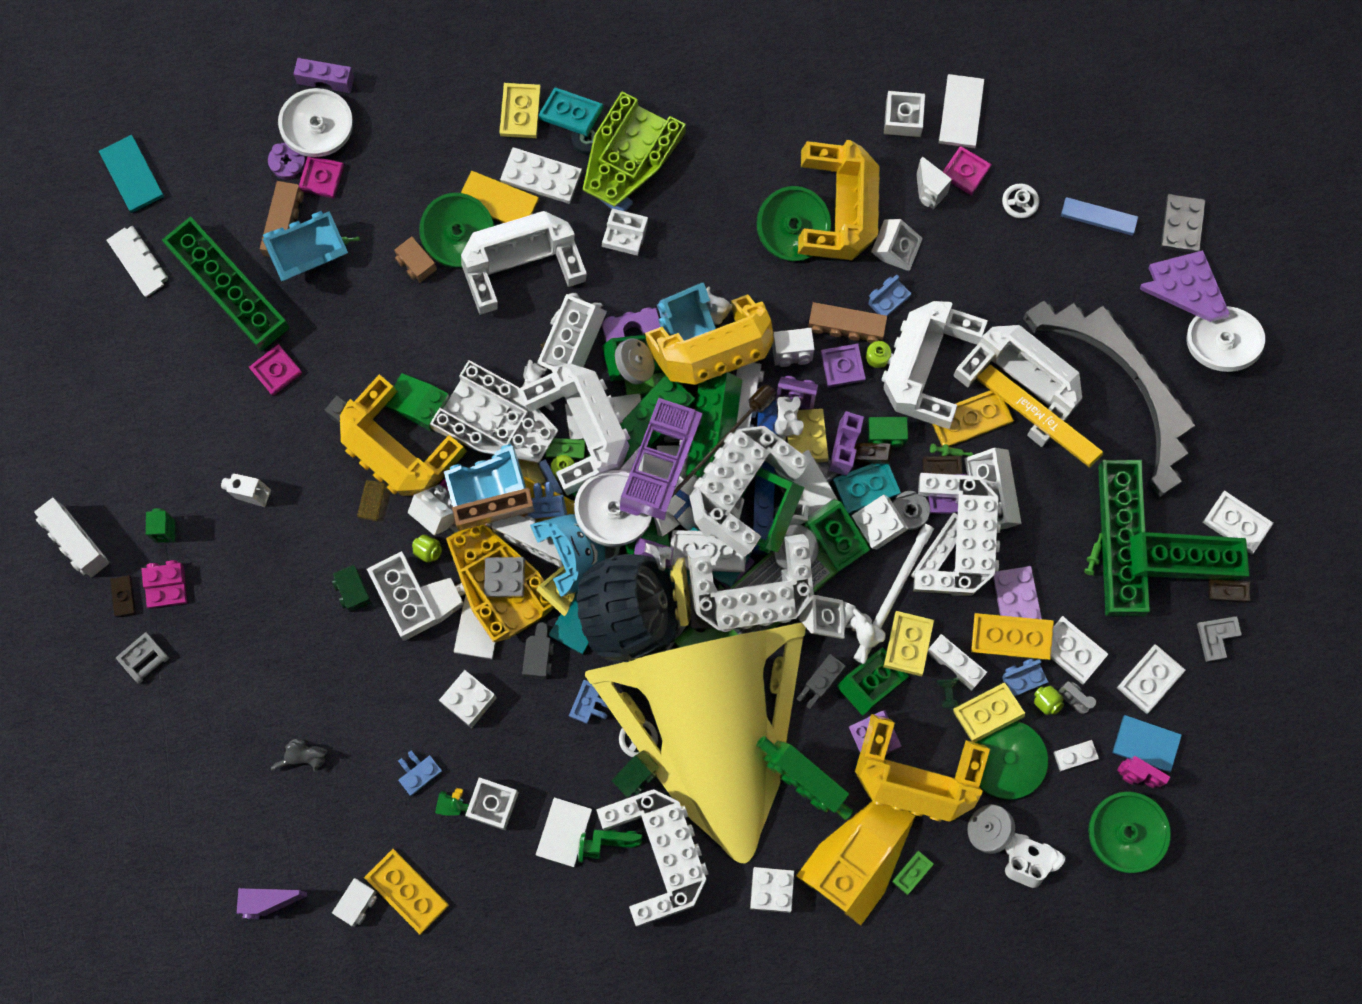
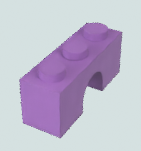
[293,58,354,93]
[602,307,661,342]
[829,411,864,476]

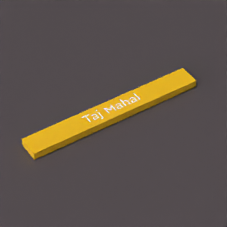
[977,365,1103,468]

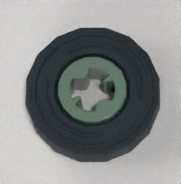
[571,123,599,155]

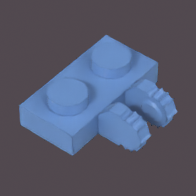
[528,482,567,519]
[569,680,608,724]
[398,750,443,796]

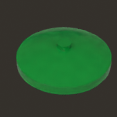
[757,186,831,261]
[419,193,494,268]
[975,721,1048,800]
[1088,792,1170,873]

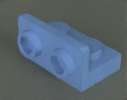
[868,275,911,317]
[1002,658,1048,697]

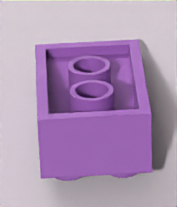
[776,376,818,410]
[237,888,307,919]

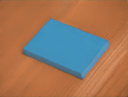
[1112,715,1181,773]

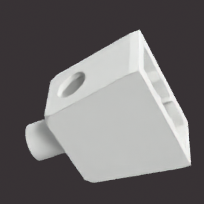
[221,474,271,507]
[420,578,465,623]

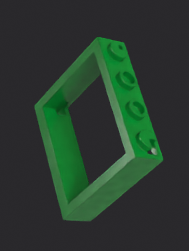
[740,467,805,553]

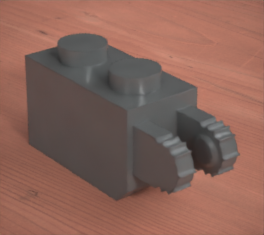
[522,622,554,679]
[797,654,845,709]

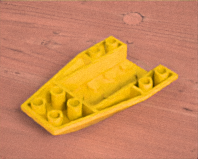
[446,524,554,642]
[796,801,915,926]

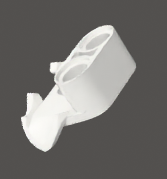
[1005,833,1065,888]

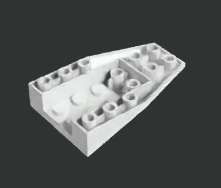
[430,360,558,463]

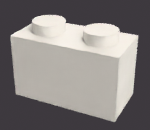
[332,878,377,927]

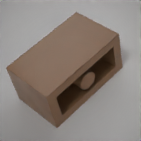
[394,236,437,283]

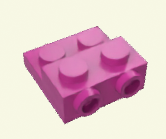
[142,560,187,609]
[1117,756,1170,788]

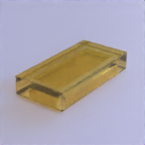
[357,480,386,521]

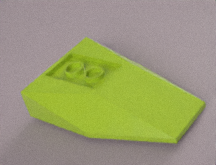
[583,91,686,207]

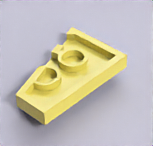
[536,565,576,616]

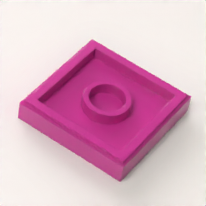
[943,146,992,196]
[299,157,344,199]
[249,344,302,396]

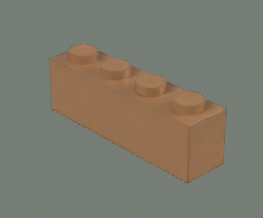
[260,181,303,257]
[808,302,887,343]
[452,488,535,531]

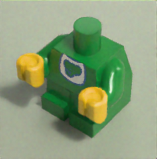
[435,788,469,816]

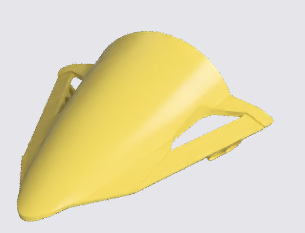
[585,622,806,863]

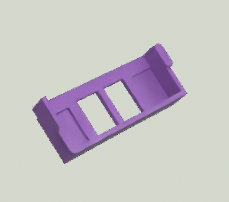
[619,398,703,521]

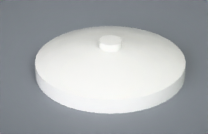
[278,88,353,157]
[1187,306,1265,372]
[574,470,652,547]

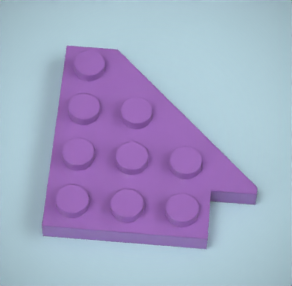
[1140,250,1230,322]

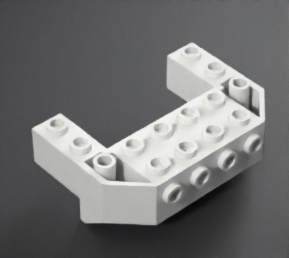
[461,211,587,315]
[882,301,988,429]
[954,325,1082,447]
[519,363,631,495]
[689,426,811,557]
[913,473,1001,596]
[687,534,814,632]
[596,789,708,927]

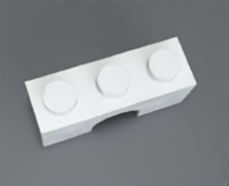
[927,634,987,691]

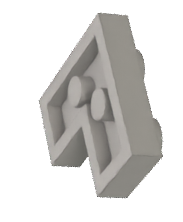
[1197,616,1241,662]

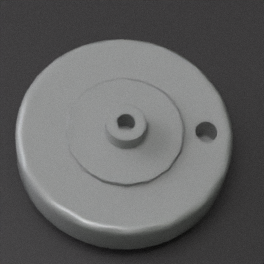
[615,338,655,384]
[772,524,819,569]
[967,804,1015,854]

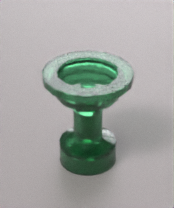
[936,678,959,708]

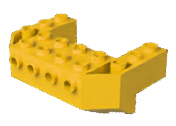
[798,140,880,260]
[645,294,774,385]
[340,374,467,496]
[855,714,990,822]

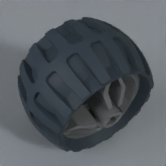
[577,554,678,662]

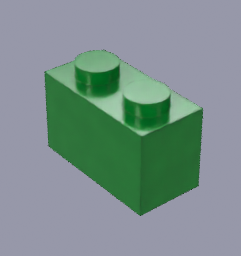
[867,417,908,447]
[146,508,175,543]

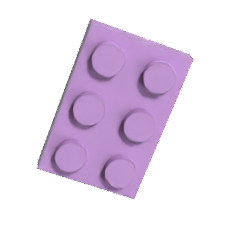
[993,566,1042,619]

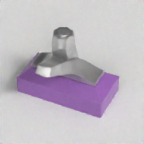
[634,538,674,571]

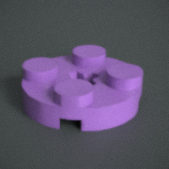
[268,143,306,179]

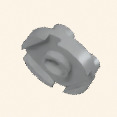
[893,491,930,530]

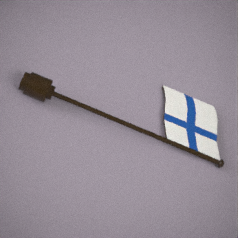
[667,385,776,531]

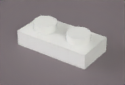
[1054,740,1099,771]

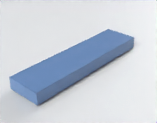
[1061,197,1138,236]

